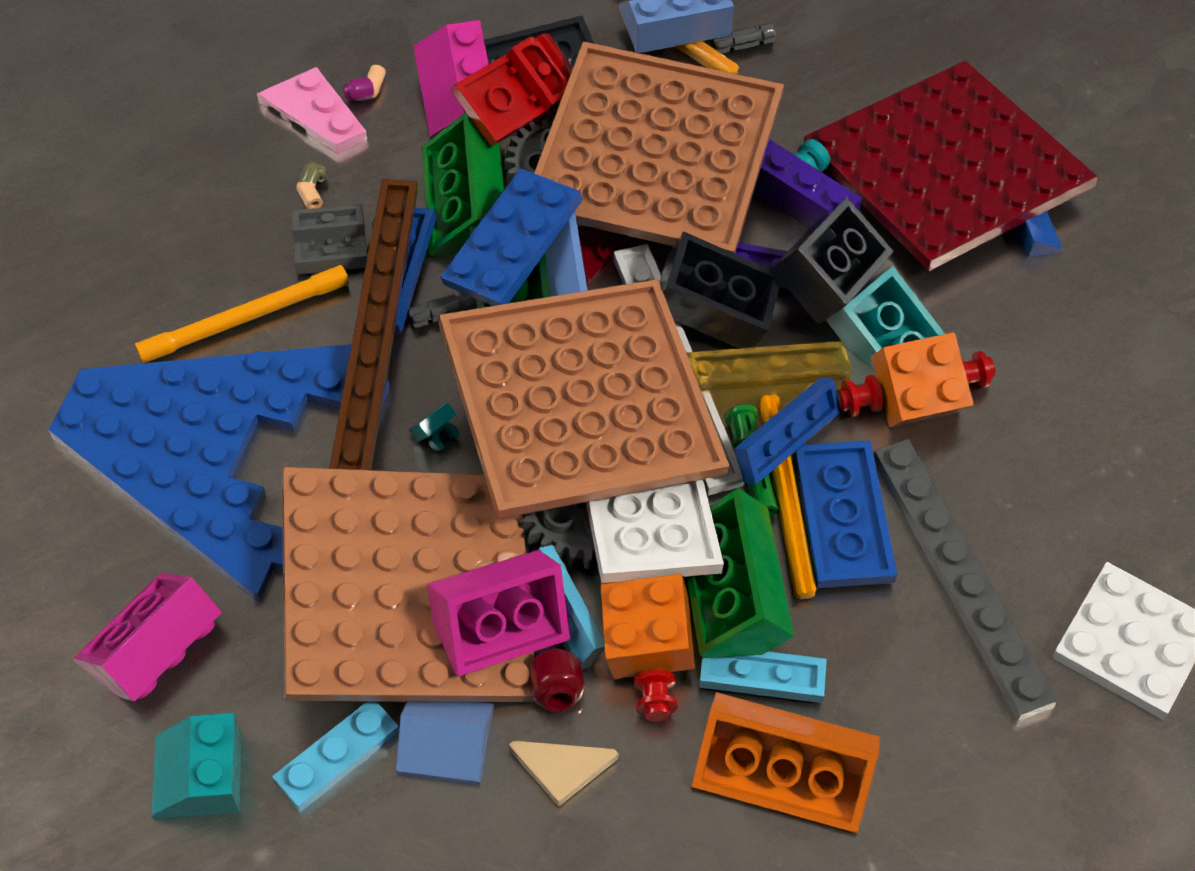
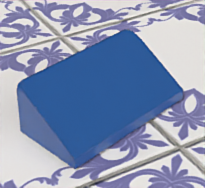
[1016,211,1063,257]

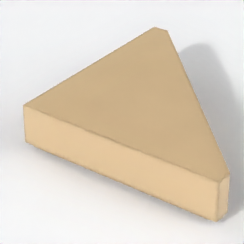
[509,741,619,807]

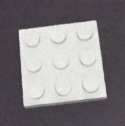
[586,479,724,583]
[1051,562,1195,720]

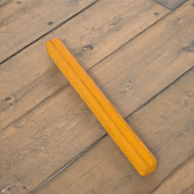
[759,394,816,599]

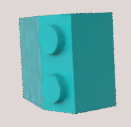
[826,266,945,369]

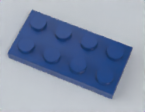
[440,168,583,306]
[793,440,898,588]

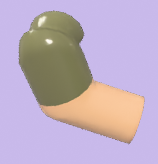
[296,161,327,209]

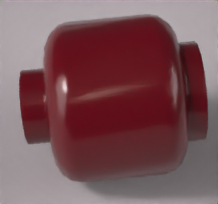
[529,649,585,712]

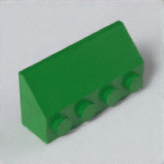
[421,112,504,257]
[687,488,795,658]

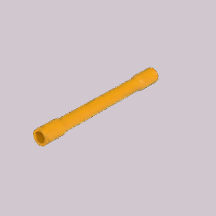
[134,265,349,363]

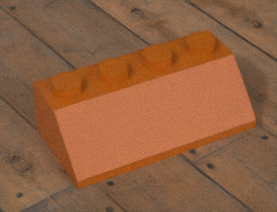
[691,692,880,833]

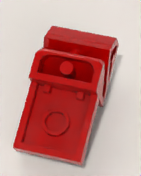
[451,34,573,147]

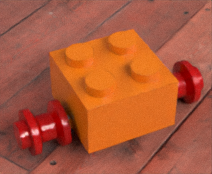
[837,332,996,428]
[601,573,695,722]

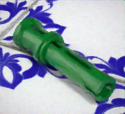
[724,404,779,517]

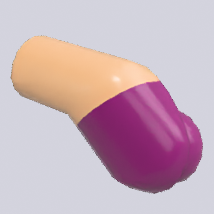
[342,65,386,101]

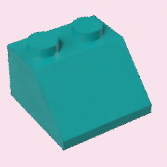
[152,713,242,819]

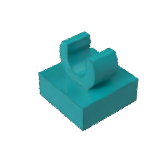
[409,402,460,451]

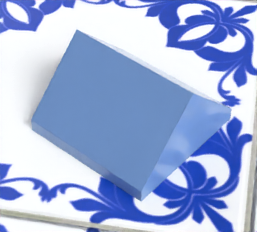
[396,702,494,785]

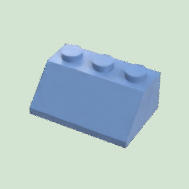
[619,0,734,53]
[546,212,588,297]

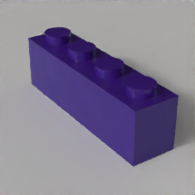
[754,139,862,228]

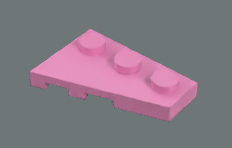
[257,67,367,154]

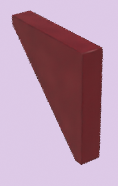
[577,226,629,286]

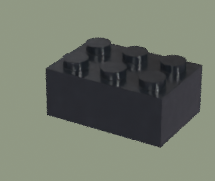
[771,197,894,324]
[659,231,781,353]

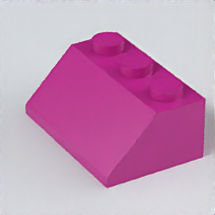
[413,20,489,139]
[427,550,570,677]
[72,573,222,702]

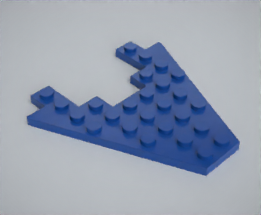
[48,344,390,601]

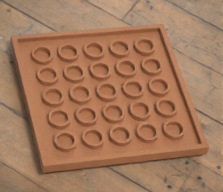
[535,41,784,254]
[439,279,730,519]
[282,467,534,702]

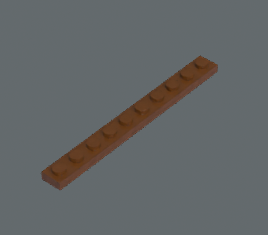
[329,179,418,470]

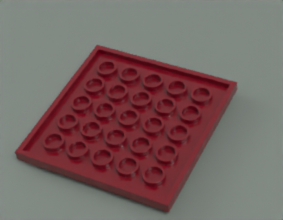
[803,60,1098,271]

